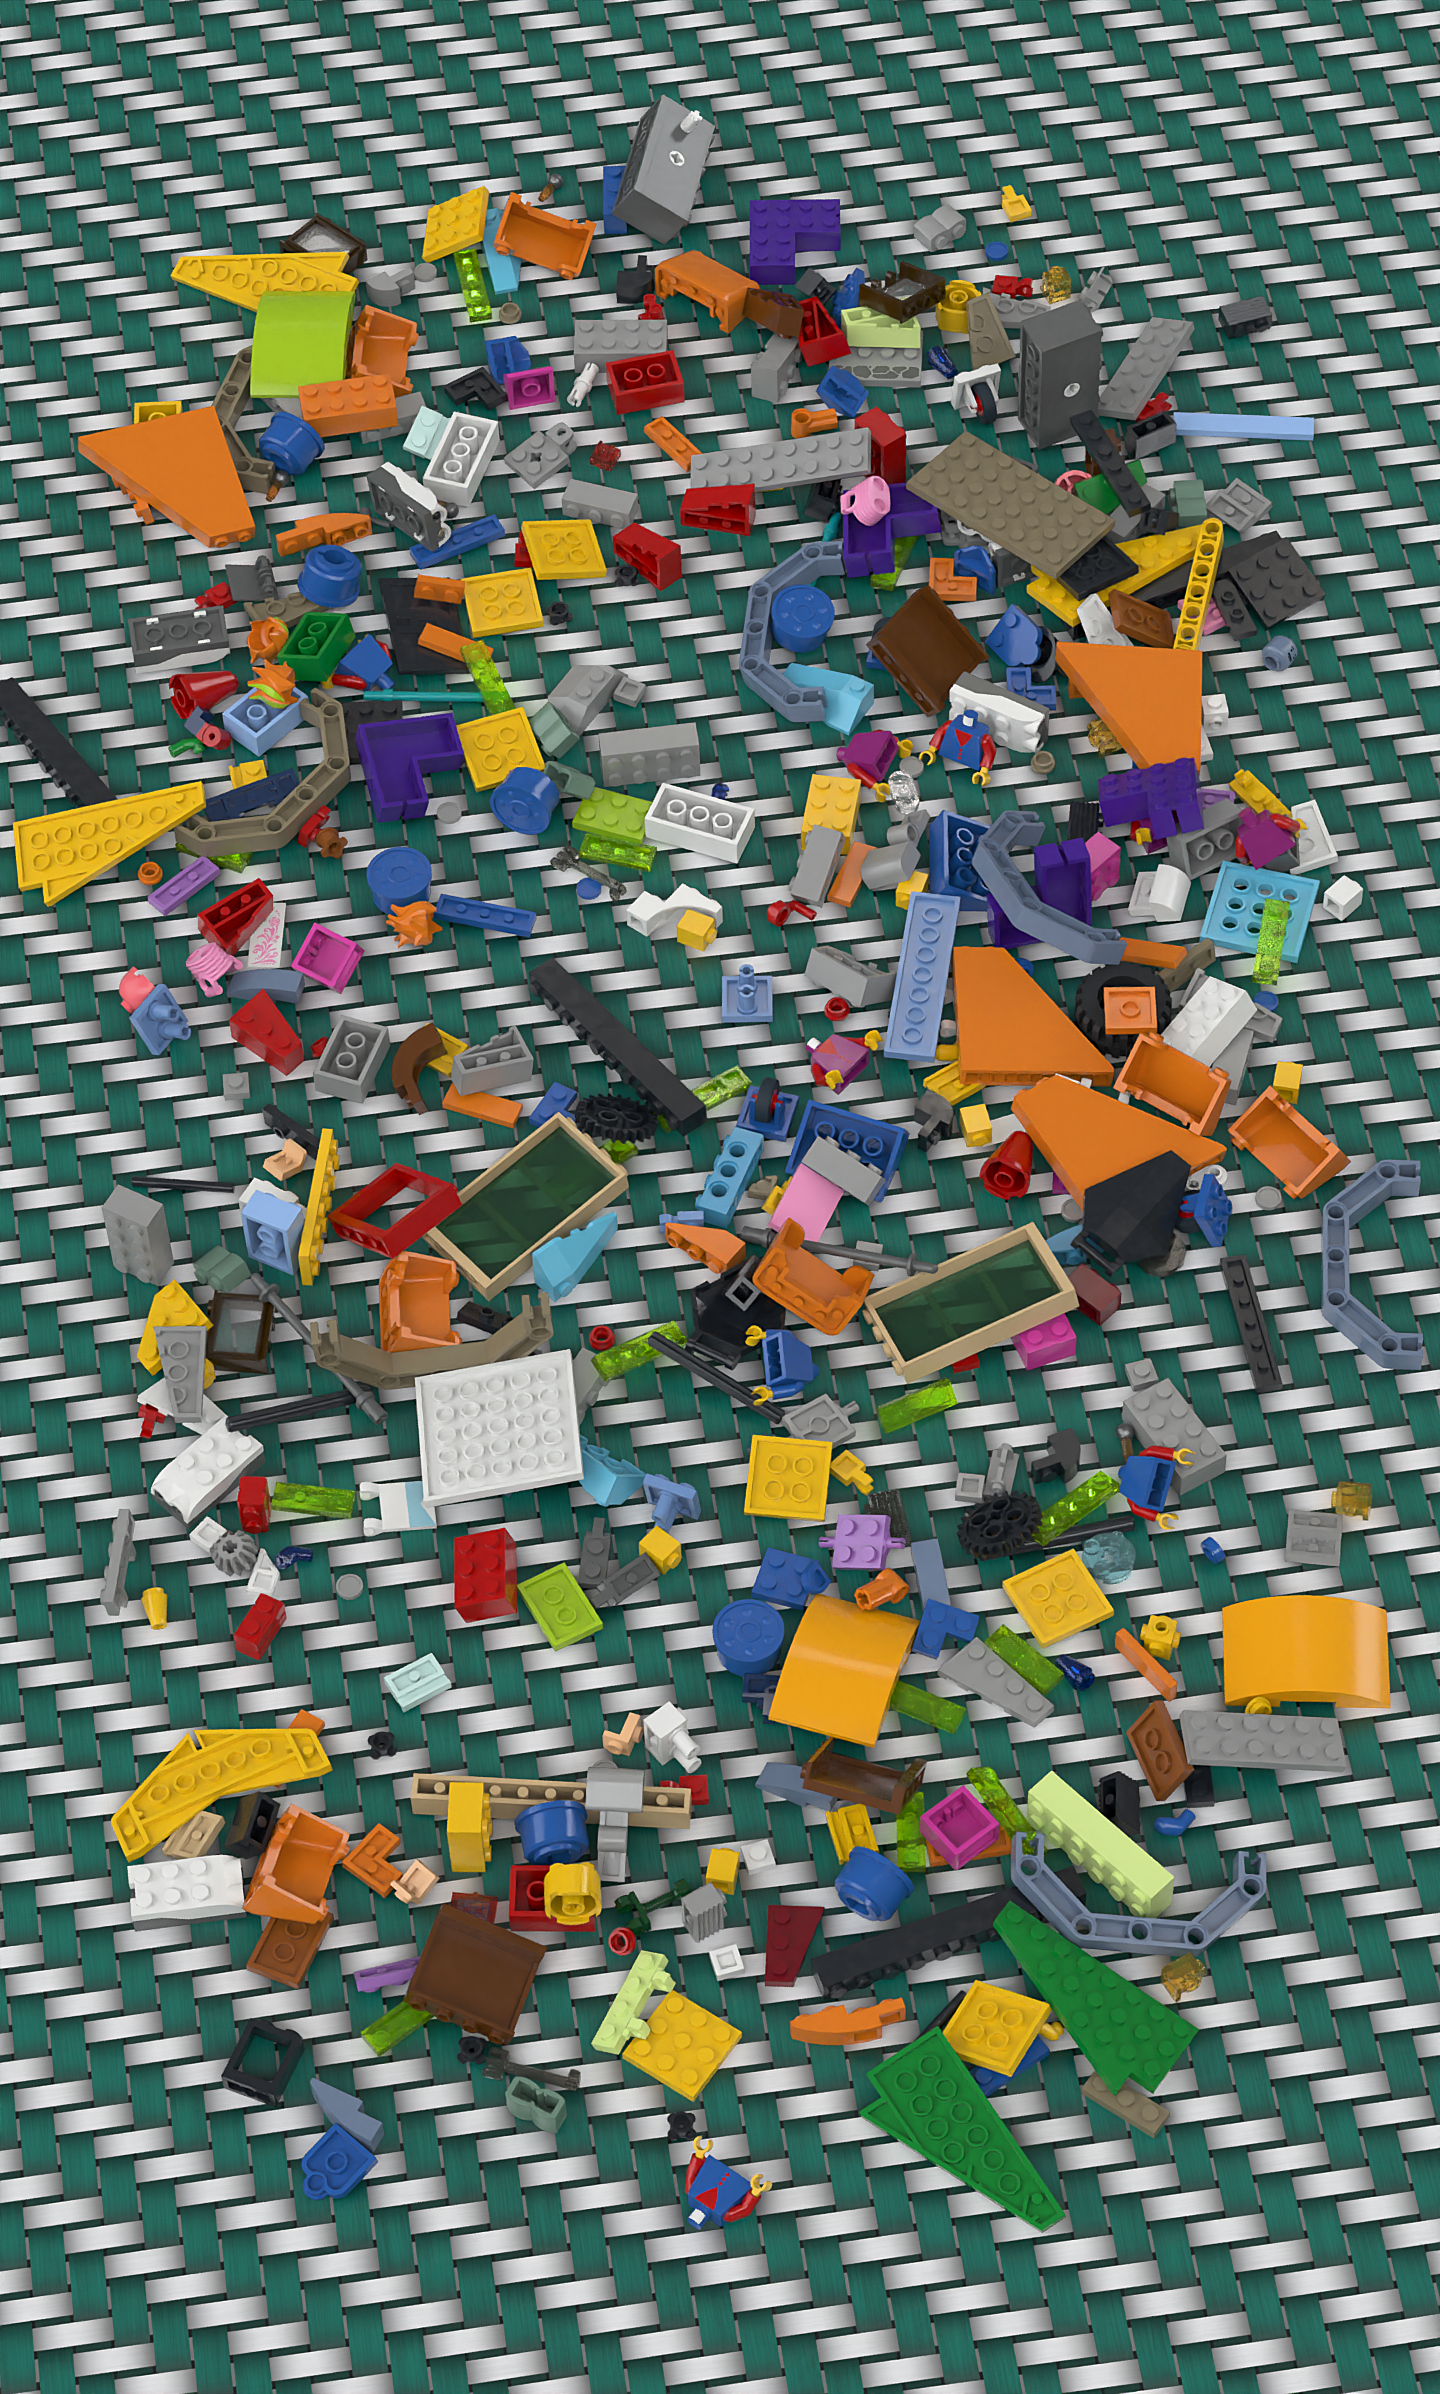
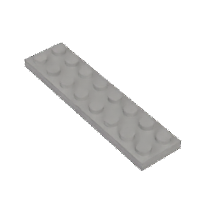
[690,427,871,492]

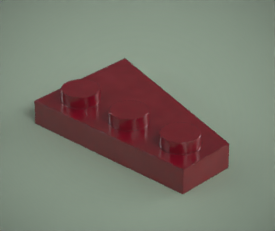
[765,1905,825,1987]

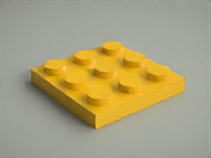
[422,186,489,263]
[521,519,607,580]
[461,567,544,638]
[456,707,545,792]
[744,1435,833,1522]
[1002,1548,1114,1649]
[943,1980,1052,2077]
[622,1990,742,2102]

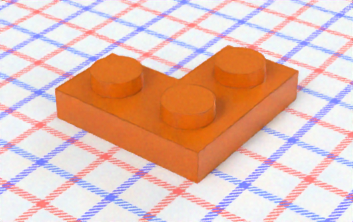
[929,558,977,601]
[342,1823,403,1898]

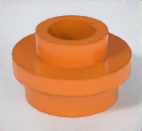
[138,862,163,885]

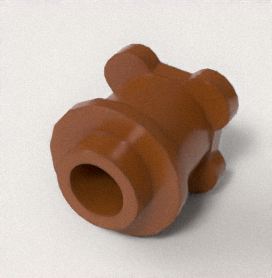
[316,827,348,859]

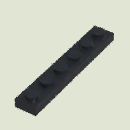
[1070,409,1151,518]
[1219,1254,1283,1394]

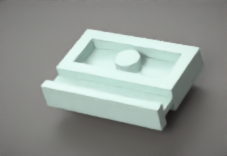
[403,406,451,460]
[384,1653,452,1712]

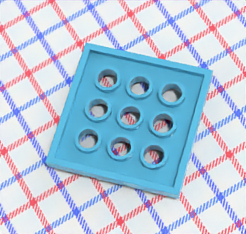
[1199,860,1320,963]

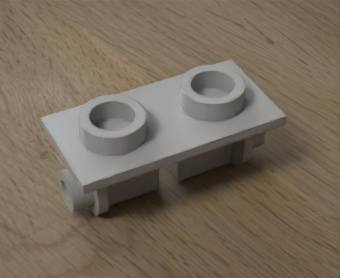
[1078,266,1113,312]
[983,1443,1019,1497]

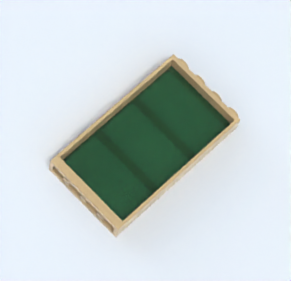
[422,1112,629,1301]
[862,1222,1079,1384]

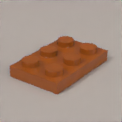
[1108,589,1175,649]
[1126,1701,1194,1801]
[246,1912,334,1989]

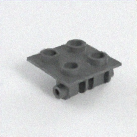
[225,555,279,601]

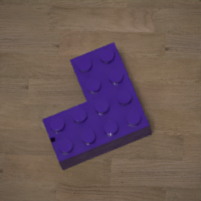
[749,199,841,285]
[843,482,942,578]
[355,713,464,823]
[1098,757,1204,839]
[986,838,1092,949]

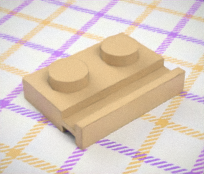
[161,1811,225,1860]

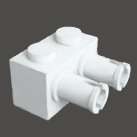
[643,1701,701,1773]

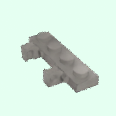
[100,1509,136,1616]

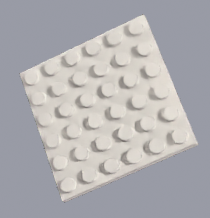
[415,1349,584,1508]

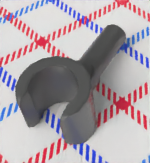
[359,507,390,528]

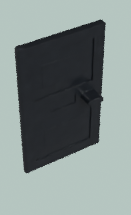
[378,577,472,675]

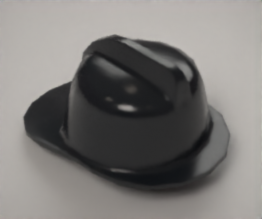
[1025,626,1059,683]

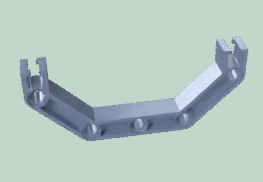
[739,541,846,722]
[971,810,1127,965]
[1321,1160,1423,1370]
[1011,1832,1266,1958]

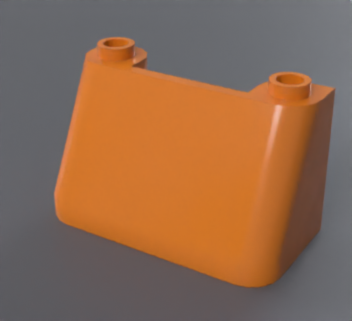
[493,192,597,280]
[655,250,760,334]
[345,305,419,398]
[1113,1031,1232,1136]
[1228,1086,1351,1199]
[753,1217,875,1336]
[379,1251,462,1353]
[242,1803,350,1924]

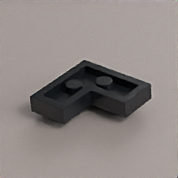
[444,367,508,410]

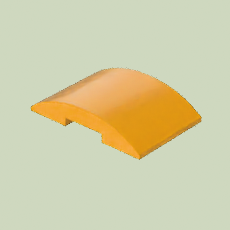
[768,1594,920,1748]
[1222,1595,1391,1708]

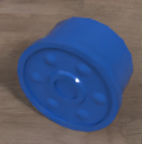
[259,412,325,475]
[297,545,361,608]
[771,584,835,653]
[490,767,559,835]
[367,847,432,916]
[712,1599,784,1677]
[514,1800,589,1865]
[835,1846,914,1921]

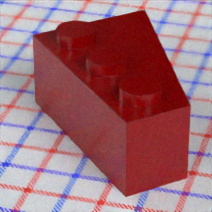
[798,297,852,367]
[680,484,756,536]
[613,522,682,592]
[198,878,273,956]
[229,989,304,1076]

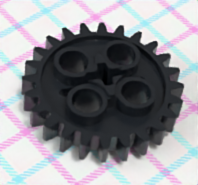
[575,1093,658,1144]
[957,1490,1043,1560]

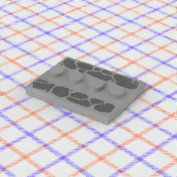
[829,329,923,388]

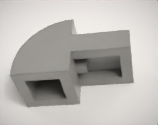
[366,268,415,307]

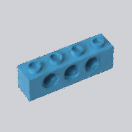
[695,1127,764,1229]

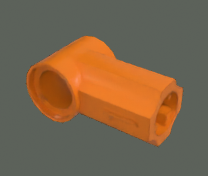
[791,408,838,439]
[854,1568,910,1610]

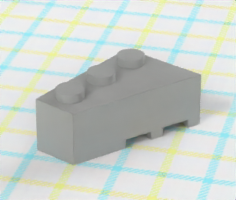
[751,333,803,403]
[804,945,897,1008]
[451,1025,534,1096]

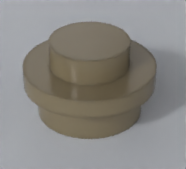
[499,302,522,324]
[1031,751,1055,774]

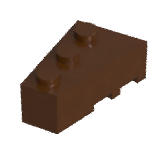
[742,288,804,339]

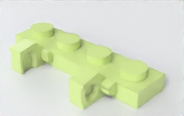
[591,1950,676,2055]

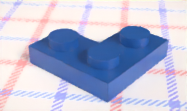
[1006,667,1056,710]
[529,1082,584,1140]
[911,1598,980,1660]

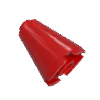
[169,670,239,721]
[979,1131,1034,1200]

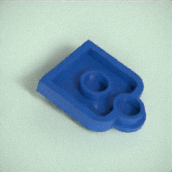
[984,604,1043,667]
[301,2123,378,2200]

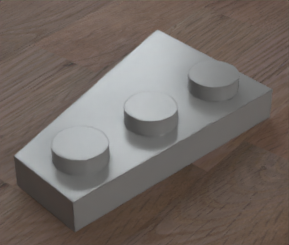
[983,287,1051,328]

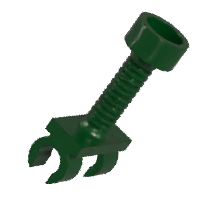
[614,1878,691,1937]

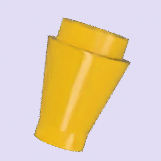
[141,1587,167,1630]

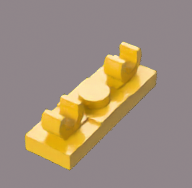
[1229,769,1293,818]

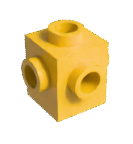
[1140,1615,1181,1660]

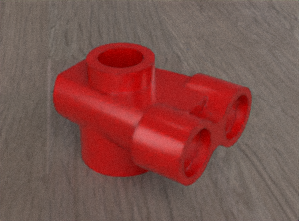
[638,294,665,320]

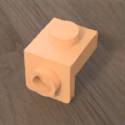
[263,1138,307,1181]
[602,1712,644,1756]
[390,1859,440,1904]

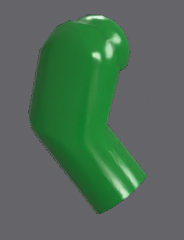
[168,737,206,758]

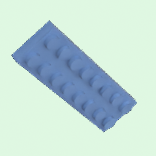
[884,891,961,1063]

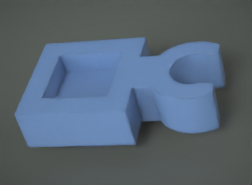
[659,1211,704,1234]

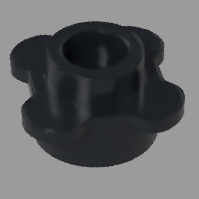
[615,564,639,587]
[546,601,573,625]
[367,1731,397,1760]
[457,2036,487,2065]
[667,2112,696,2141]

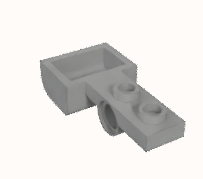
[861,809,930,889]
[585,1767,645,1882]

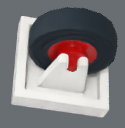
[951,363,1001,424]

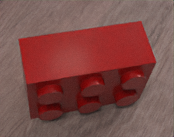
[606,350,685,415]
[854,406,907,485]
[454,1528,517,1623]
[509,1865,596,1932]

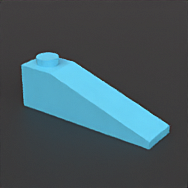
[480,208,522,295]
[783,663,874,735]
[532,1211,618,1302]
[579,1435,646,1507]

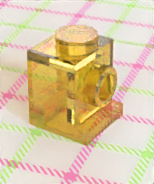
[1040,266,1071,304]
[1087,718,1121,759]
[1331,1481,1372,1521]
[1160,1953,1207,2003]

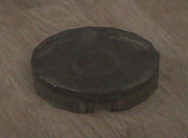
[1135,1233,1186,1277]

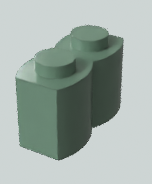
[1169,479,1207,527]
[529,702,580,759]
[543,761,595,800]
[193,1246,251,1293]
[505,2077,567,2133]

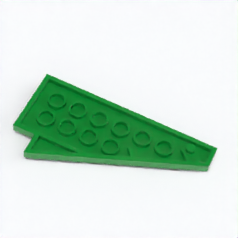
[993,1901,1199,2096]
[859,2026,1066,2233]

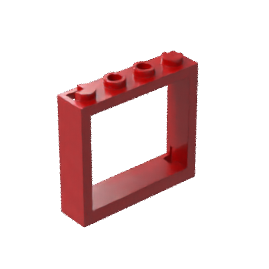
[327,1163,463,1259]

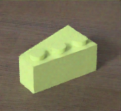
[841,298,921,348]

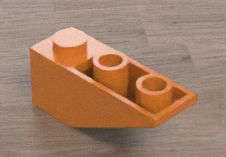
[665,1222,746,1274]

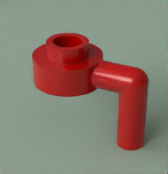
[767,900,817,927]

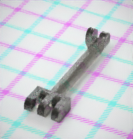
[550,845,627,902]
[482,2047,581,2092]

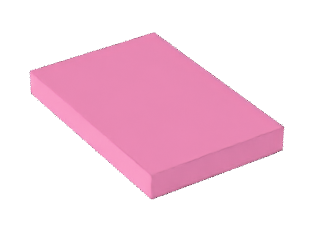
[767,1163,844,1253]

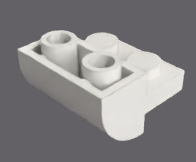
[1128,864,1191,922]

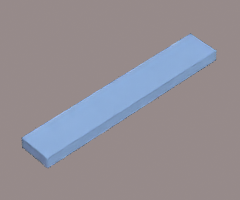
[1173,412,1314,441]

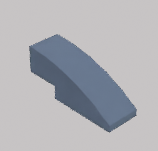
[227,969,305,1004]
[911,1538,951,1611]
[755,1762,838,1812]
[310,2078,384,2153]

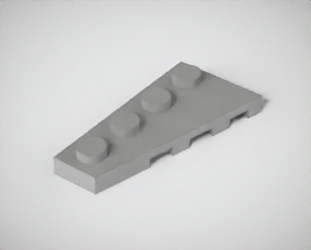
[154,1326,207,1423]

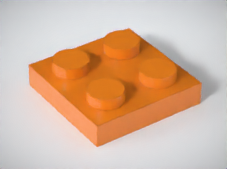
[1103,987,1157,1034]

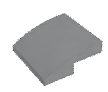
[1206,478,1273,533]
[1285,1509,1343,1566]

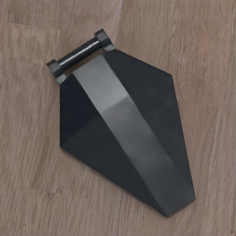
[1070,1150,1191,1277]
[685,1256,786,1371]

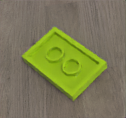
[572,787,653,846]
[517,1562,603,1652]

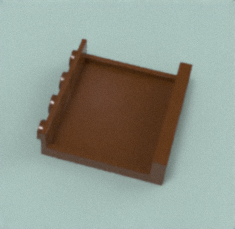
[866,585,990,717]
[800,1736,927,1815]
[403,1903,547,2045]

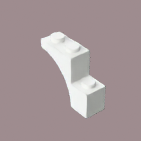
[627,883,723,936]

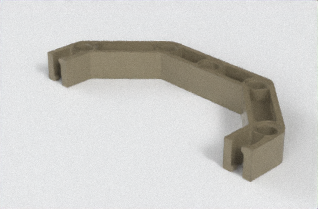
[211,345,276,495]
[174,688,351,857]
[310,1292,554,1390]

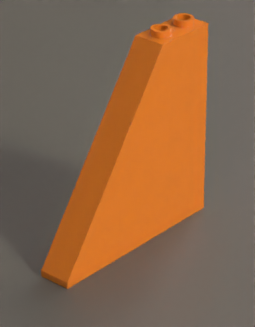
[78,406,255,548]
[1055,642,1202,775]
[951,946,1114,1087]
[1011,1075,1227,1212]

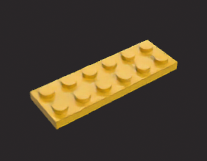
[298,1128,340,1286]

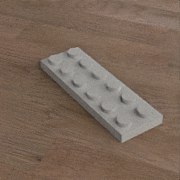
[1098,317,1195,420]
[1179,1710,1347,1772]

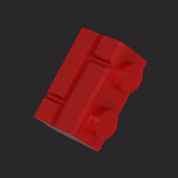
[237,1476,272,1534]
[233,1593,287,1660]

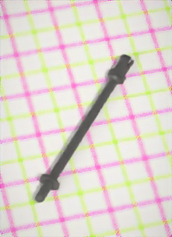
[741,1226,938,1277]
[251,1273,388,1425]

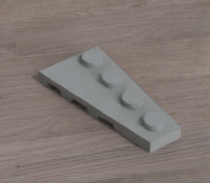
[1178,968,1283,1043]
[938,1637,1054,1728]

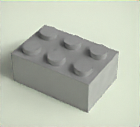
[1166,798,1243,880]
[313,1015,390,1104]

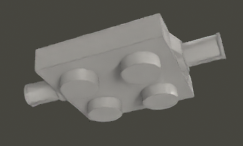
[782,1394,859,1449]

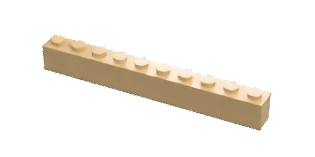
[411,1773,692,1829]

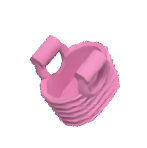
[840,476,890,526]
[186,942,243,998]

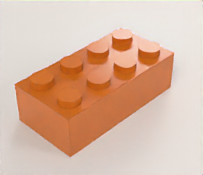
[298,373,399,437]

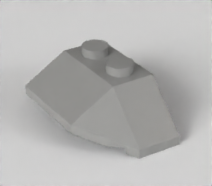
[548,665,628,737]

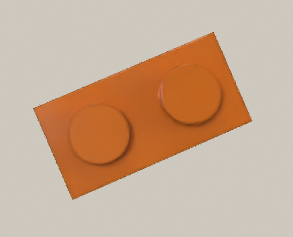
[414,574,465,604]

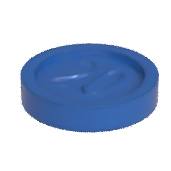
[985,241,1008,261]
[577,877,601,900]
[1253,991,1278,1012]

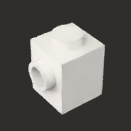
[1201,694,1229,733]
[1323,875,1363,921]

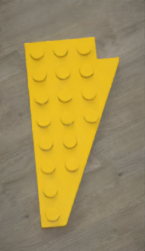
[170,252,359,313]
[1027,524,1216,627]
[13,781,206,907]

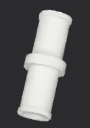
[567,363,599,407]

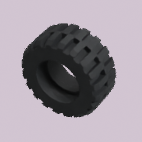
[1074,961,1172,1059]

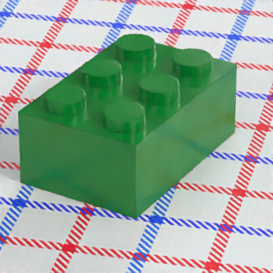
[277,612,356,682]

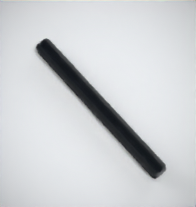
[647,1331,786,1424]
[225,1385,374,1432]
[978,1515,1135,1561]

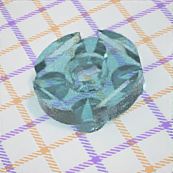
[1082,1531,1136,1585]

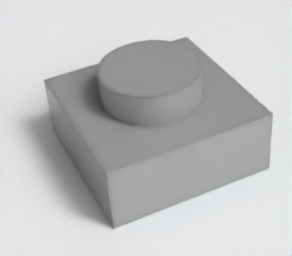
[613,677,646,707]
[223,1072,250,1101]
[853,1241,883,1271]
[1125,1358,1159,1391]
[955,1473,985,1504]

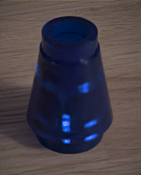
[926,345,958,380]
[1055,1654,1095,1691]

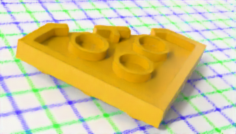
[137,1279,214,1376]

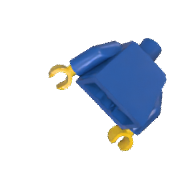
[745,1325,819,1406]

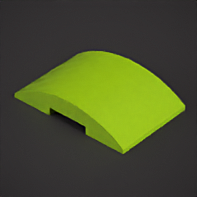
[250,291,356,398]

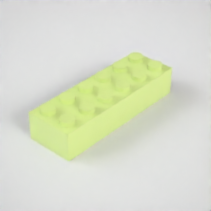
[1027,1771,1174,1918]

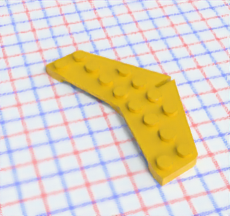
[111,1728,333,1863]

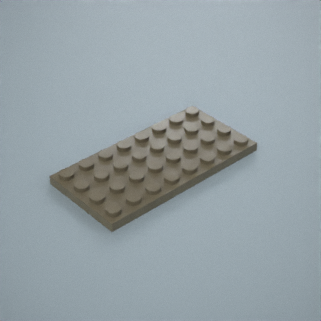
[906,431,1115,579]

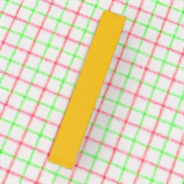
[1173,518,1224,650]

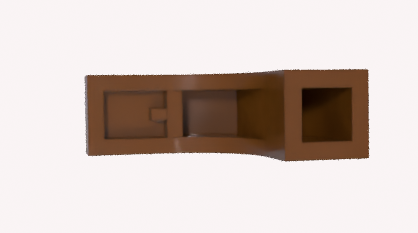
[392,1022,448,1115]

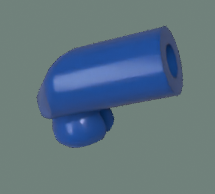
[1154,1809,1196,1836]

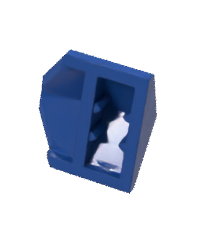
[485,336,531,386]
[816,366,869,418]
[954,545,996,595]

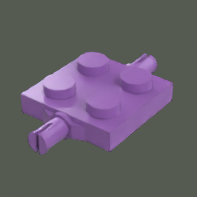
[819,1515,906,1570]

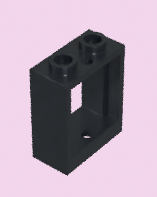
[221,2018,305,2108]

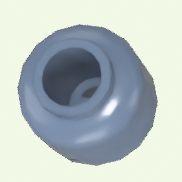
[1262,636,1298,671]

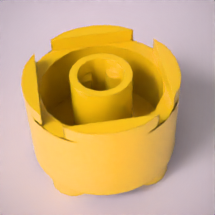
[935,280,981,334]
[544,1862,602,1925]

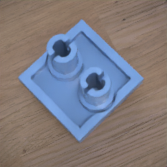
[722,964,773,1023]
[129,984,191,1055]
[643,1474,701,1534]

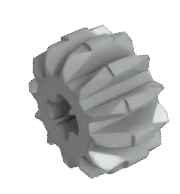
[211,1530,259,1577]

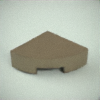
[747,1175,778,1200]

